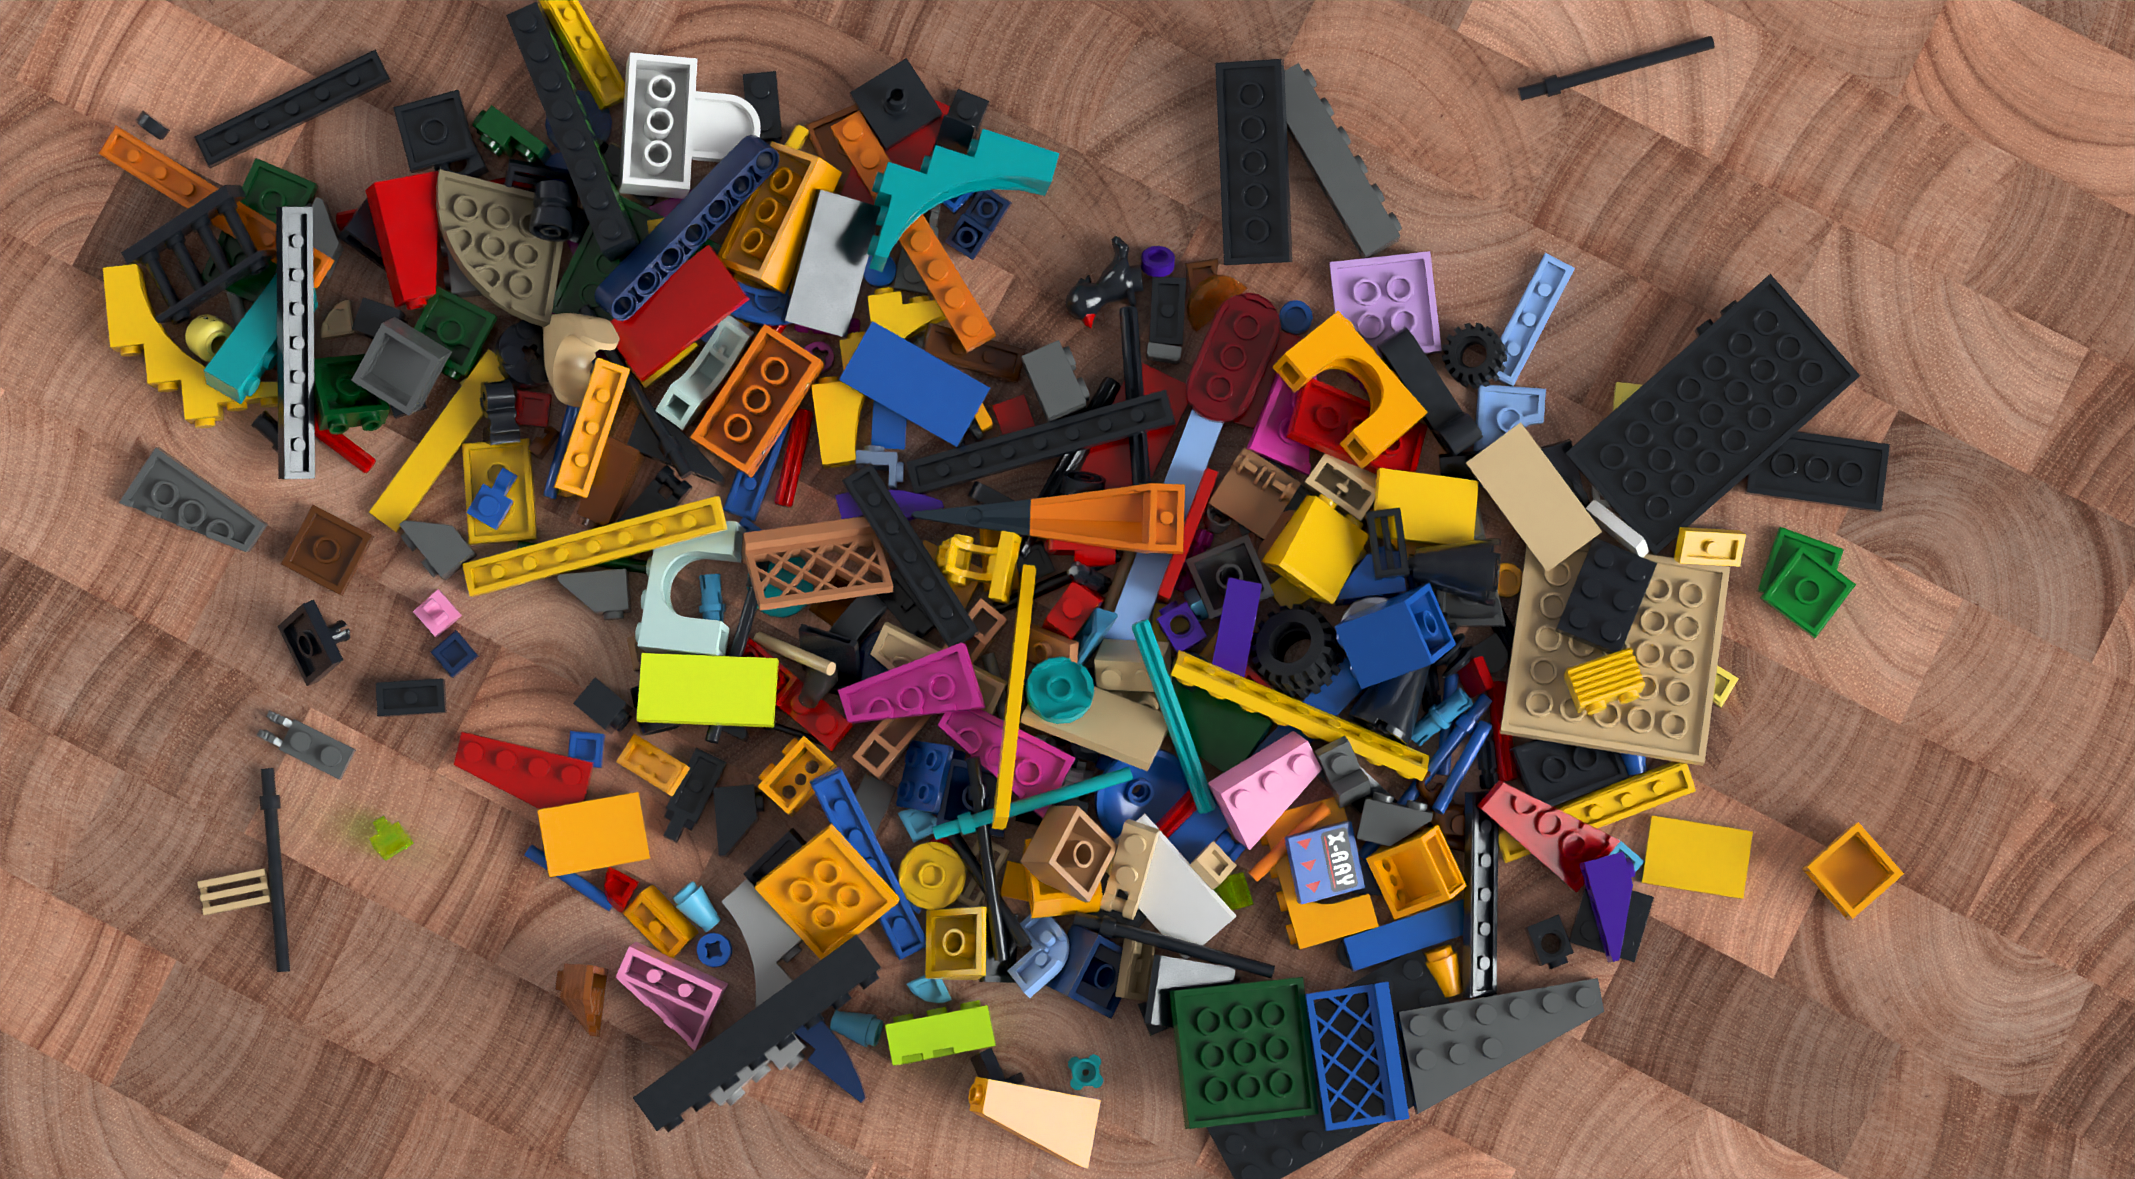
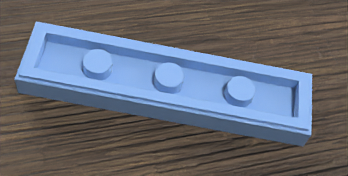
[1497,253,1575,386]

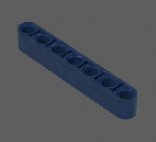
[595,135,779,321]

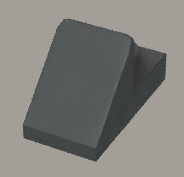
[1315,736,1371,809]

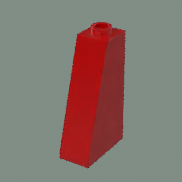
[365,171,438,310]

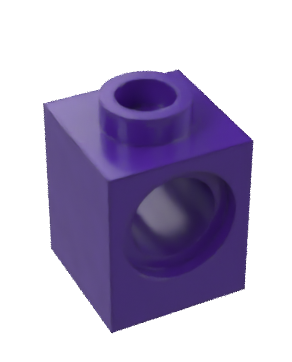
[1156,601,1207,655]

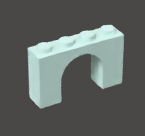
[635,521,746,656]

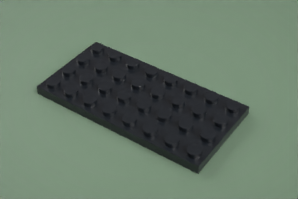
[1565,274,1860,556]
[1206,949,1450,1179]

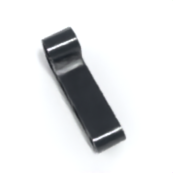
[1377,326,1483,457]

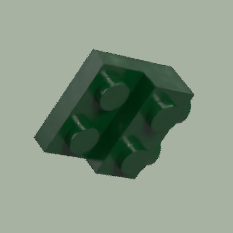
[472,105,552,165]
[414,286,497,381]
[314,354,390,434]

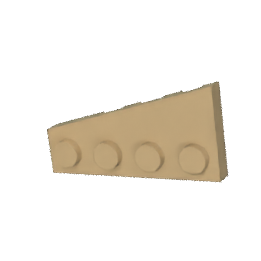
[871,622,1008,715]

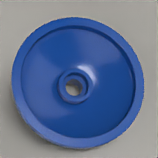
[1094,748,1190,839]

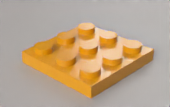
[754,823,900,960]

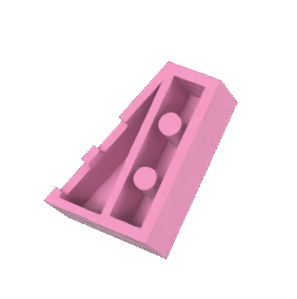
[1207,731,1322,850]
[616,942,728,1051]

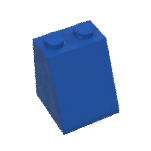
[1334,583,1456,689]

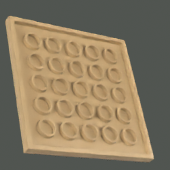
[1500,544,1730,766]

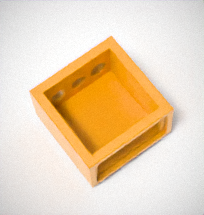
[758,736,837,818]
[1802,822,1904,920]
[1366,825,1467,920]
[1022,838,1103,918]

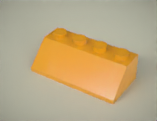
[718,141,842,294]

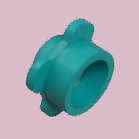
[1068,1054,1104,1090]

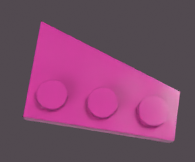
[1246,373,1317,475]

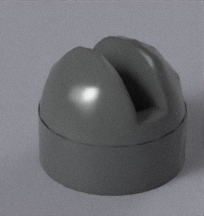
[1203,506,1232,534]

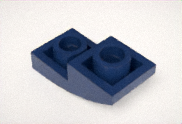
[945,189,1012,260]

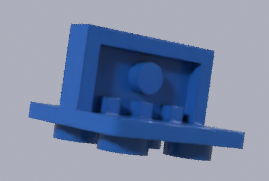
[896,740,966,816]

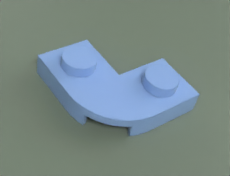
[1007,914,1070,998]

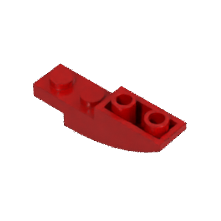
[743,637,854,751]

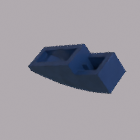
[795,1020,867,1103]

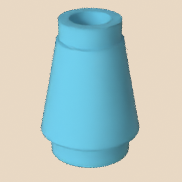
[672,881,721,932]
[830,1010,883,1047]

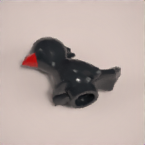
[1065,236,1144,328]

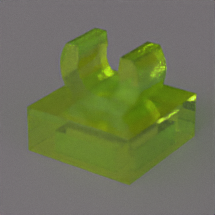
[369,816,414,861]
[1213,872,1254,911]

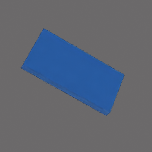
[839,321,991,447]

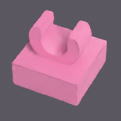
[413,589,462,638]

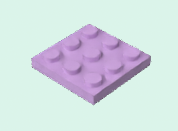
[1329,251,1442,359]

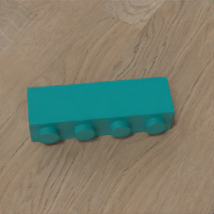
[204,273,318,404]

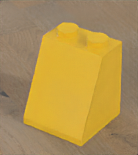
[1261,494,1369,605]

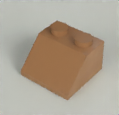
[1020,806,1118,902]

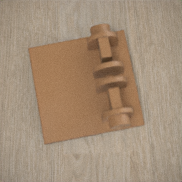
[1208,447,1301,540]

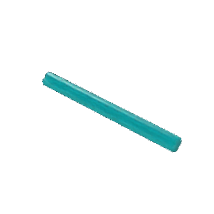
[1132,619,1216,814]

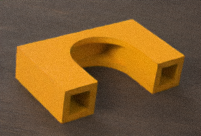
[1272,311,1428,469]
[1260,797,1379,950]

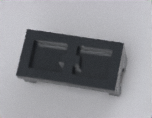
[876,568,935,639]

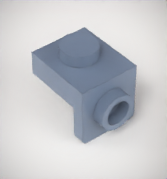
[856,445,904,490]

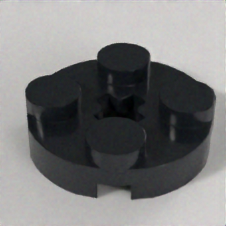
[495,320,549,388]

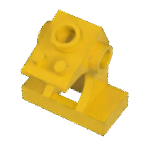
[935,531,1022,604]

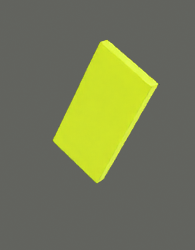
[637,653,779,727]

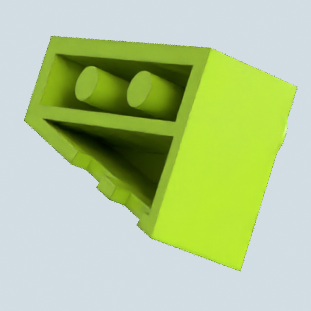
[885,1000,996,1066]

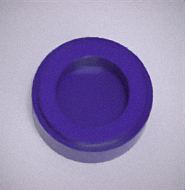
[1141,246,1175,277]

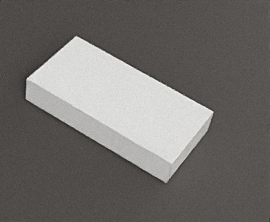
[1586,500,1649,557]

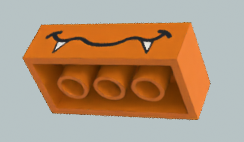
[690,324,825,479]

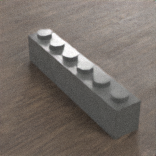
[1285,63,1402,259]

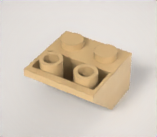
[1304,454,1377,522]
[1094,639,1172,712]

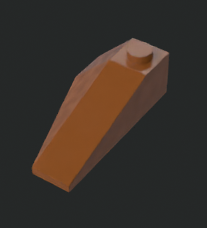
[555,963,608,1037]

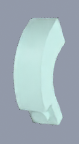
[655,315,754,430]

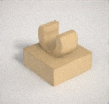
[1190,841,1237,890]

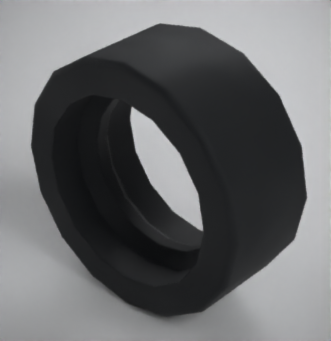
[829,595,888,645]

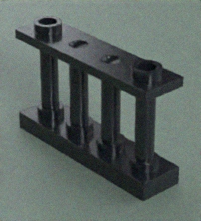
[121,185,276,325]

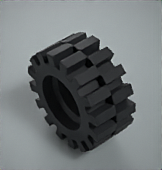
[1442,323,1507,389]

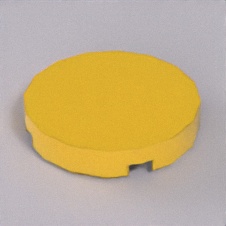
[898,842,966,910]

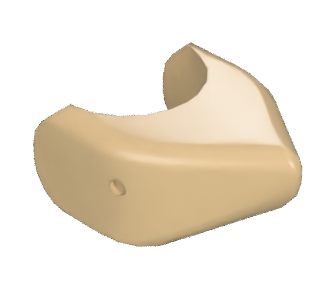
[543,313,619,407]

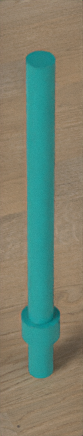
[932,767,1133,840]

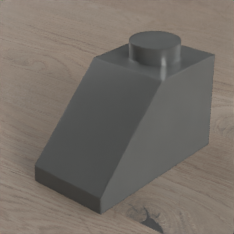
[558,569,632,620]

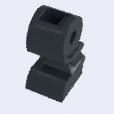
[480,379,521,445]

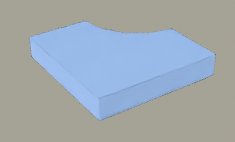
[1473,384,1546,451]

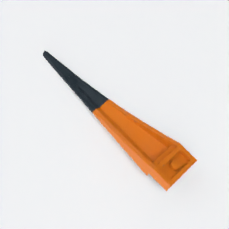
[911,483,1185,554]

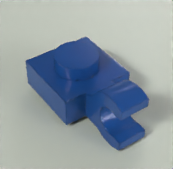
[466,468,517,530]

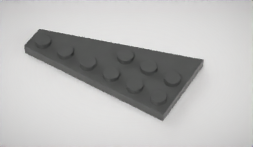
[1397,978,1604,1115]

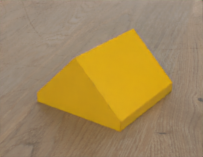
[925,907,986,980]

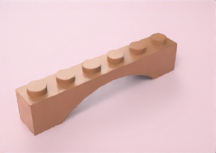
[852,598,1008,780]

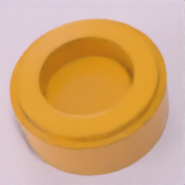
[1498,563,1522,598]

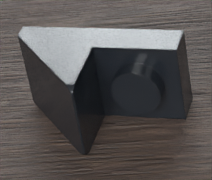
[933,89,989,155]

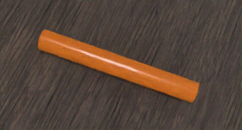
[1248,802,1331,882]

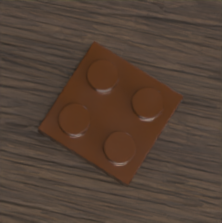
[281,505,374,596]

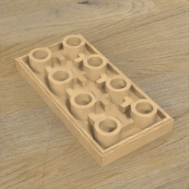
[1466,422,1602,572]
[1020,686,1168,771]

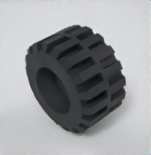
[1250,604,1344,698]

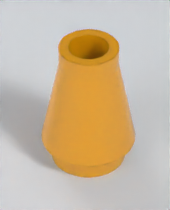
[1425,944,1463,998]

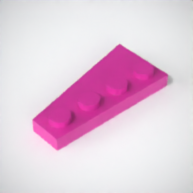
[838,643,986,723]
[938,709,1075,819]

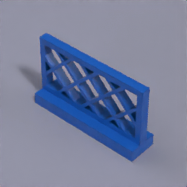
[1305,982,1409,1131]

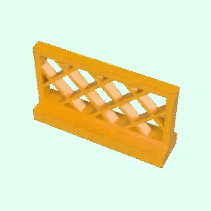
[553,358,630,499]

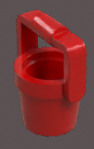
[1044,539,1116,567]

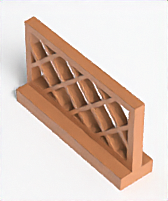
[741,516,893,611]

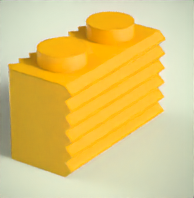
[1563,647,1645,715]

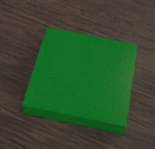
[1757,527,1844,593]
[1760,544,1856,639]

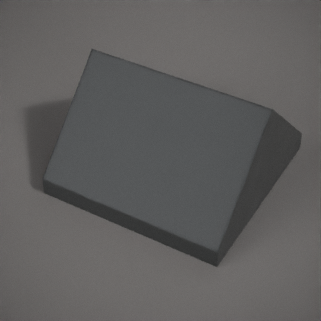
[1185,534,1274,621]

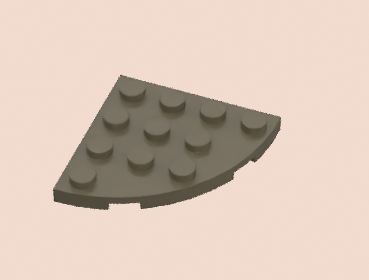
[436,169,564,327]

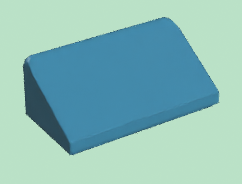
[1074,607,1118,666]

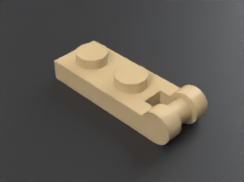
[1100,819,1160,920]

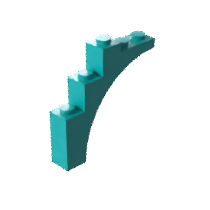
[867,129,1060,272]

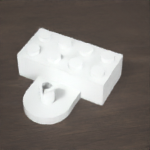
[618,52,761,199]

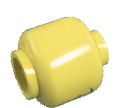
[185,314,233,362]

